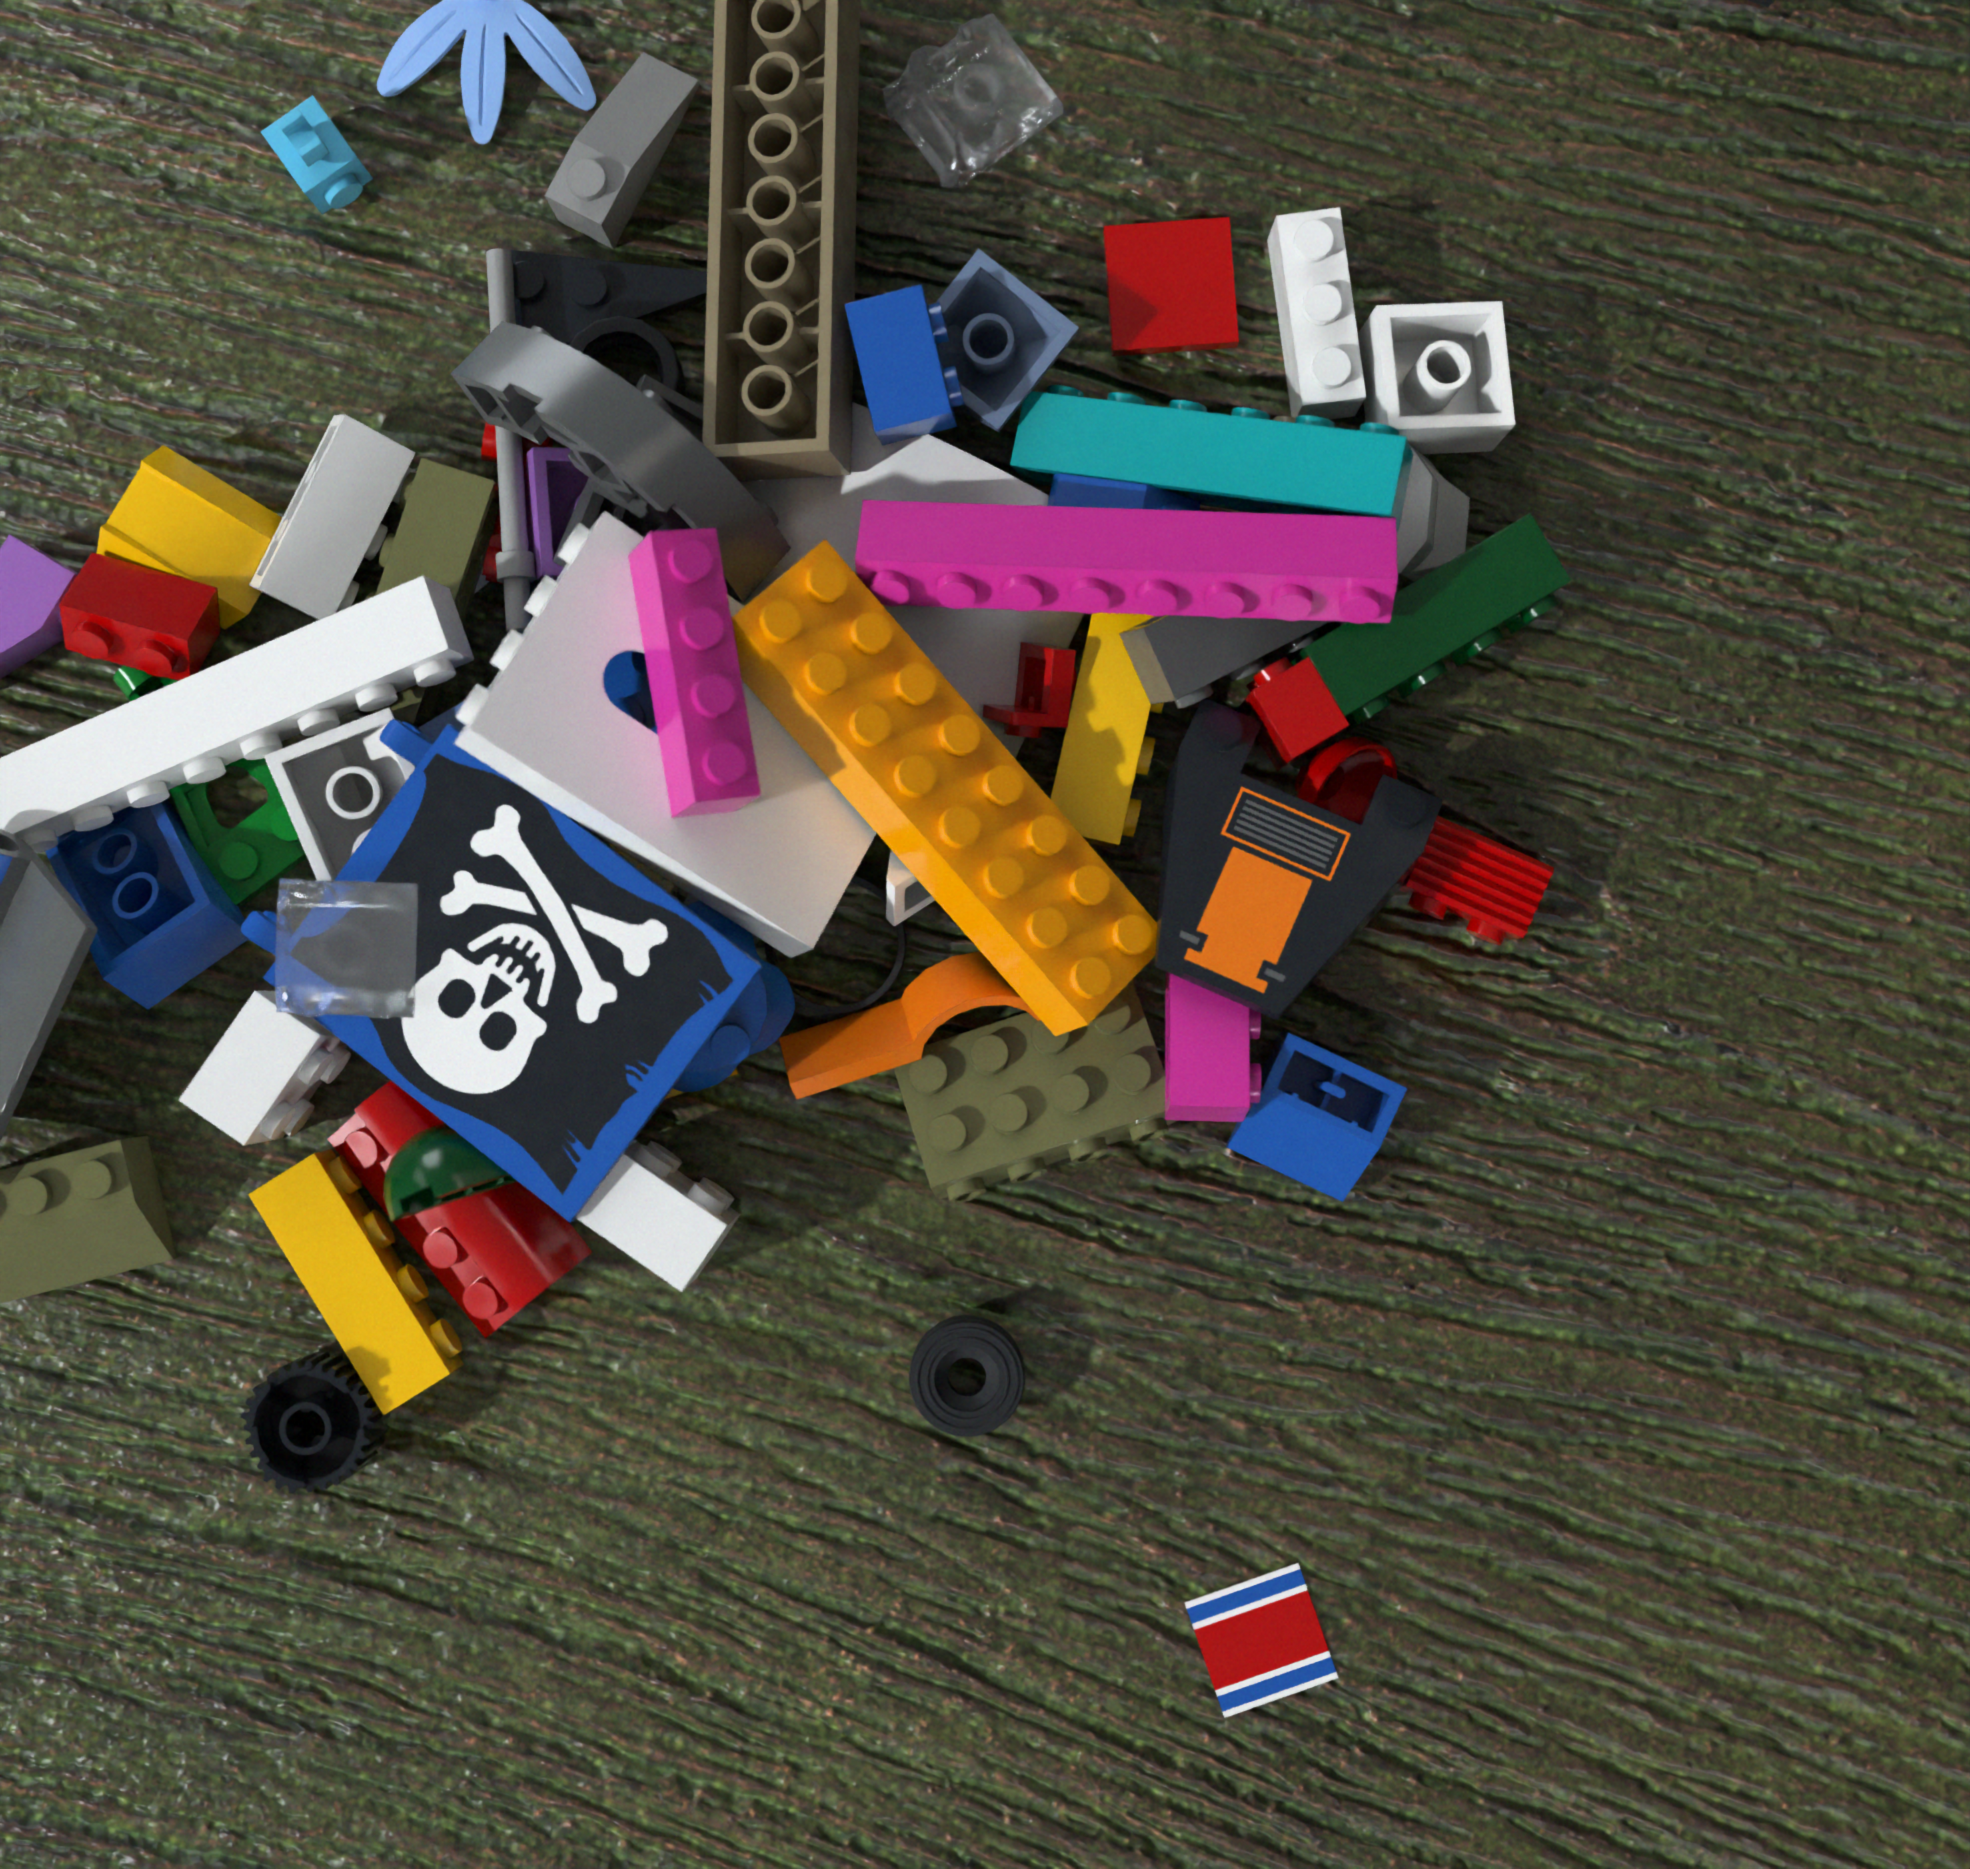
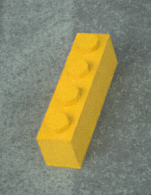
[1050,613,1164,849]
[248,1149,464,1415]

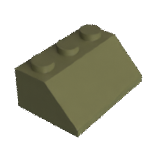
[0,1136,177,1304]

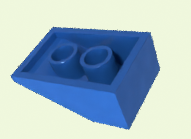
[45,799,248,1009]

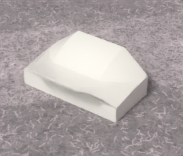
[1396,446,1470,587]

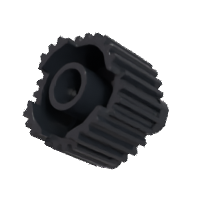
[241,1351,390,1494]

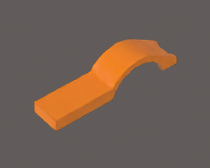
[779,951,1041,1100]

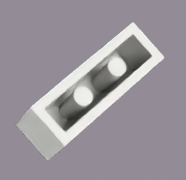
[1267,207,1366,420]
[249,414,416,620]

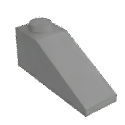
[545,52,700,249]

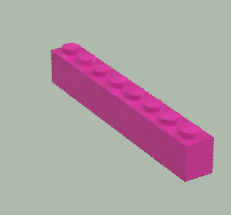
[855,500,1398,624]

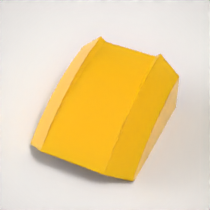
[97,445,282,629]

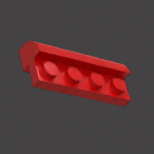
[328,1080,593,1339]

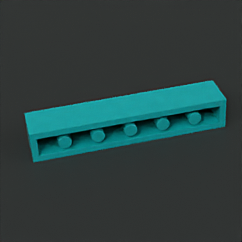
[1010,385,1413,532]

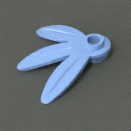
[377,0,596,144]

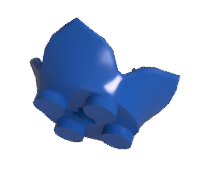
[672,900,795,1092]

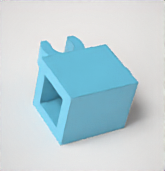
[261,95,373,214]

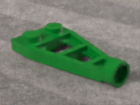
[113,665,307,906]

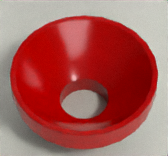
[1295,737,1397,823]

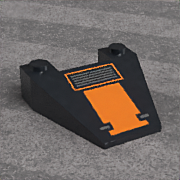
[1155,698,1443,1020]

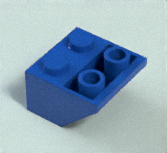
[1226,1032,1407,1202]

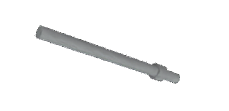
[486,248,536,633]

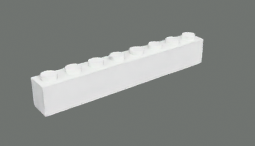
[0,575,474,853]

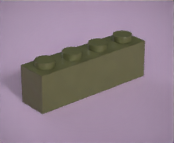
[365,457,499,728]

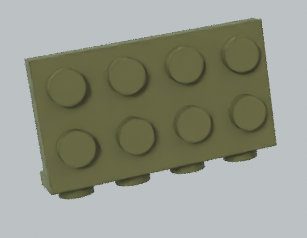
[894,979,1177,1203]

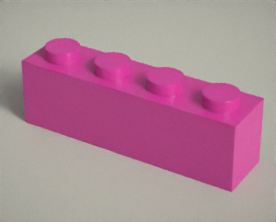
[628,528,761,818]
[1165,971,1261,1122]

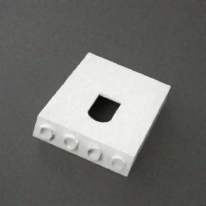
[454,511,876,958]

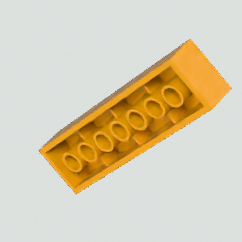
[731,539,1157,1036]

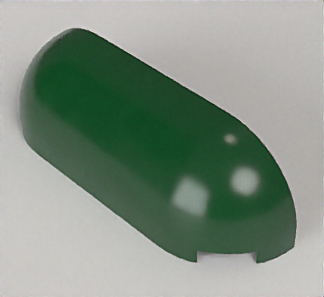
[384,1123,638,1222]

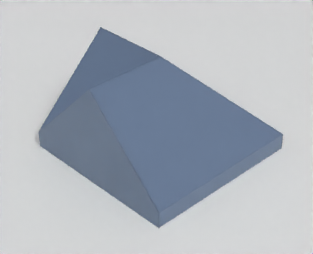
[936,248,1080,432]

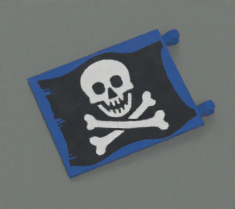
[241,719,763,1222]

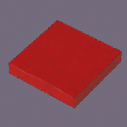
[1103,217,1239,357]

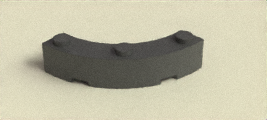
[451,321,791,603]

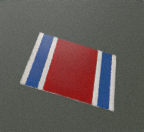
[1184,1563,1338,1718]

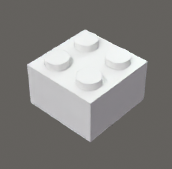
[1358,301,1516,454]
[179,991,351,1145]
[576,1141,741,1292]

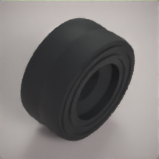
[909,1315,1025,1437]

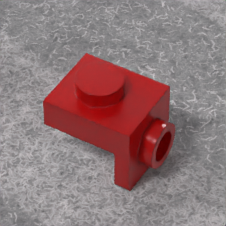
[982,642,1077,738]

